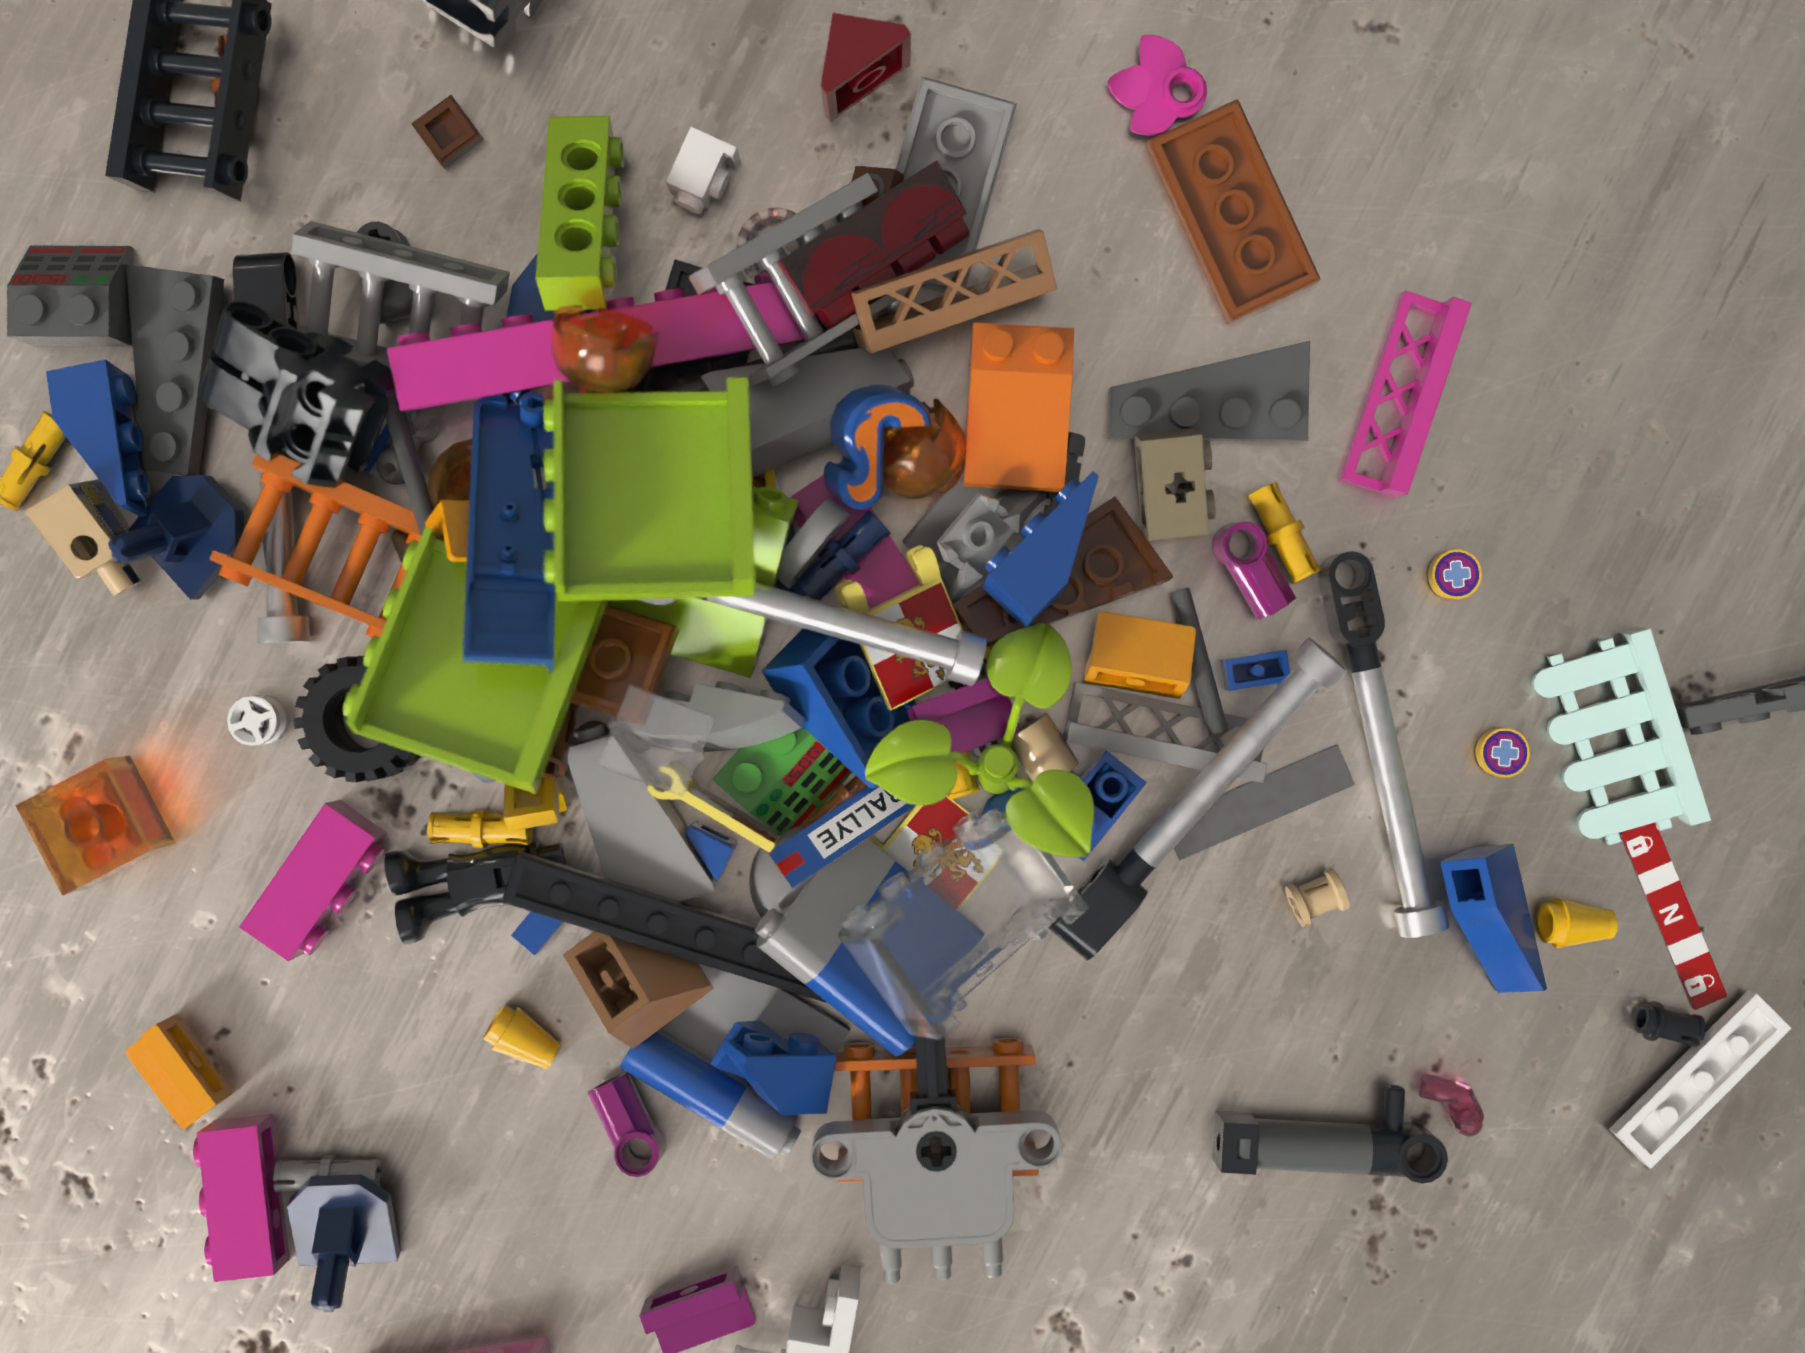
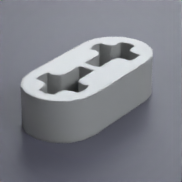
[777,498,850,588]

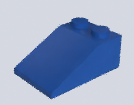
[761,628,917,788]

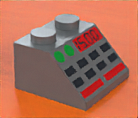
[7,245,133,347]

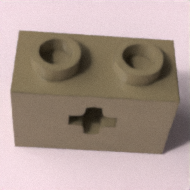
[1134,428,1216,541]

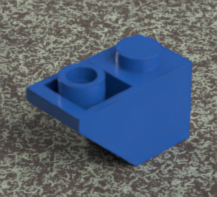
[1079,750,1147,861]
[723,1033,837,1115]

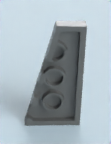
[125,264,224,476]
[1108,341,1310,442]
[1675,675,1805,735]

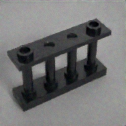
[105,0,272,202]

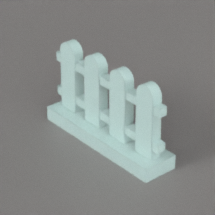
[1532,627,1711,845]

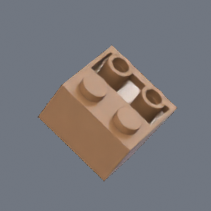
[563,931,714,1049]

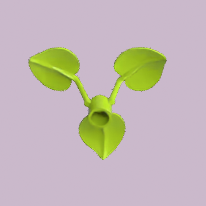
[865,623,1094,857]

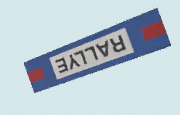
[768,786,916,889]

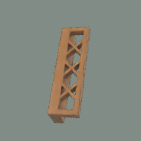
[851,229,1057,353]

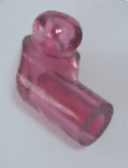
[1419,1073,1484,1137]

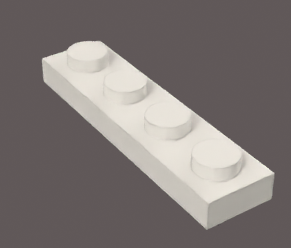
[1609,990,1792,1169]

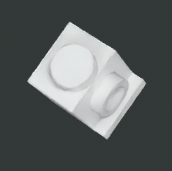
[666,127,741,214]

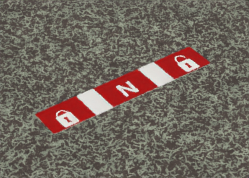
[1620,822,1727,1010]

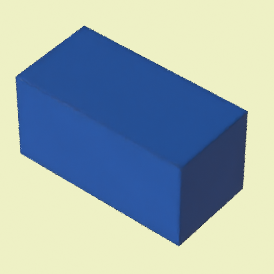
[1220,650,1290,691]
[511,912,564,955]

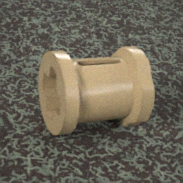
[1285,868,1350,927]

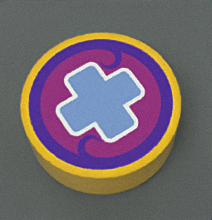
[1428,549,1482,600]
[1475,728,1530,778]

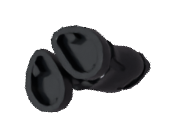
[384,842,566,945]

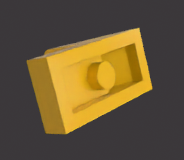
[503,767,568,831]

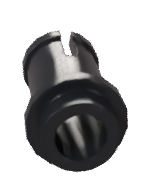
[1634,1001,1706,1047]

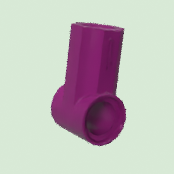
[1213,521,1296,620]
[587,1072,666,1177]

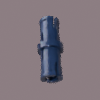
[795,510,891,601]

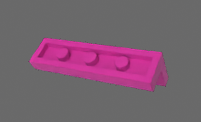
[1339,290,1472,498]

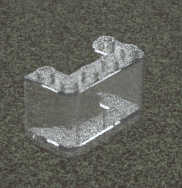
[838,809,1089,1039]

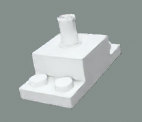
[734,1263,861,1353]

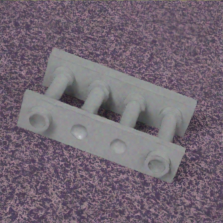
[688,173,927,387]
[291,221,510,402]

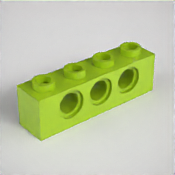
[536,116,624,311]

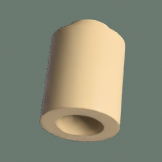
[1011,713,1079,782]

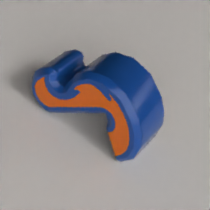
[824,384,932,510]

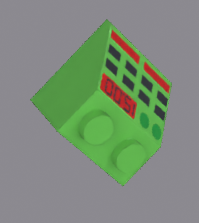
[712,726,852,835]

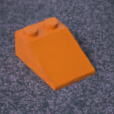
[963,322,1074,492]

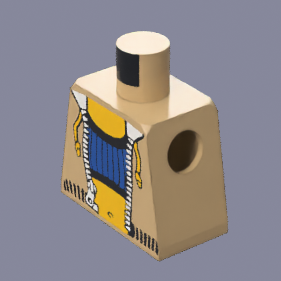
[25,479,141,597]

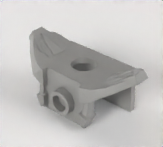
[902,466,1046,605]

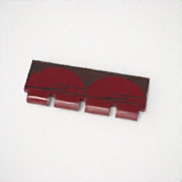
[777,160,969,328]

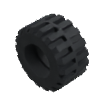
[294,656,420,783]

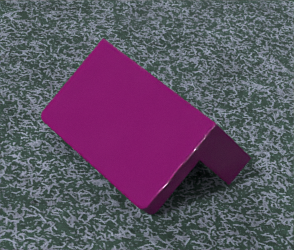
[907,678,1020,753]
[639,1266,756,1353]

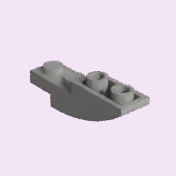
[617,681,805,752]

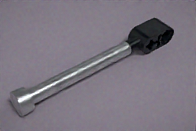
[233,252,310,643]
[1318,551,1449,938]
[637,582,987,686]
[1048,637,1348,961]

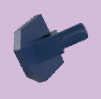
[108,475,244,600]
[287,1174,401,1312]

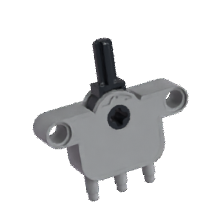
[810,1023,1063,1284]

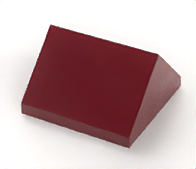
[821,13,911,123]

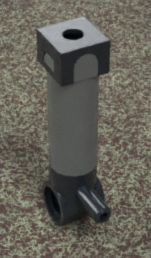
[1213,1085,1448,1184]

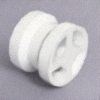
[227,695,290,746]

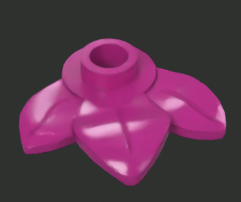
[1108,35,1207,136]

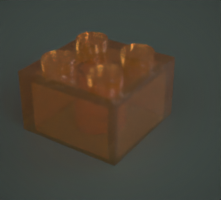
[15,756,176,896]

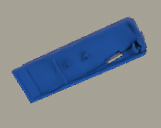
[463,392,555,673]

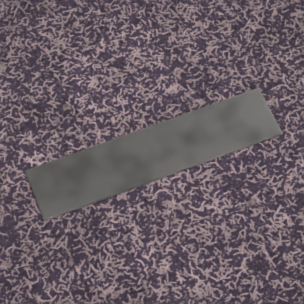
[1174,744,1355,861]

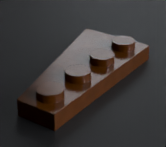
[953,496,1173,647]

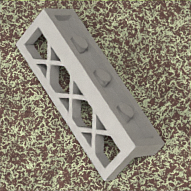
[1063,682,1268,783]

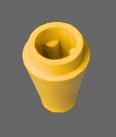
[1536,898,1618,948]
[483,1004,561,1070]

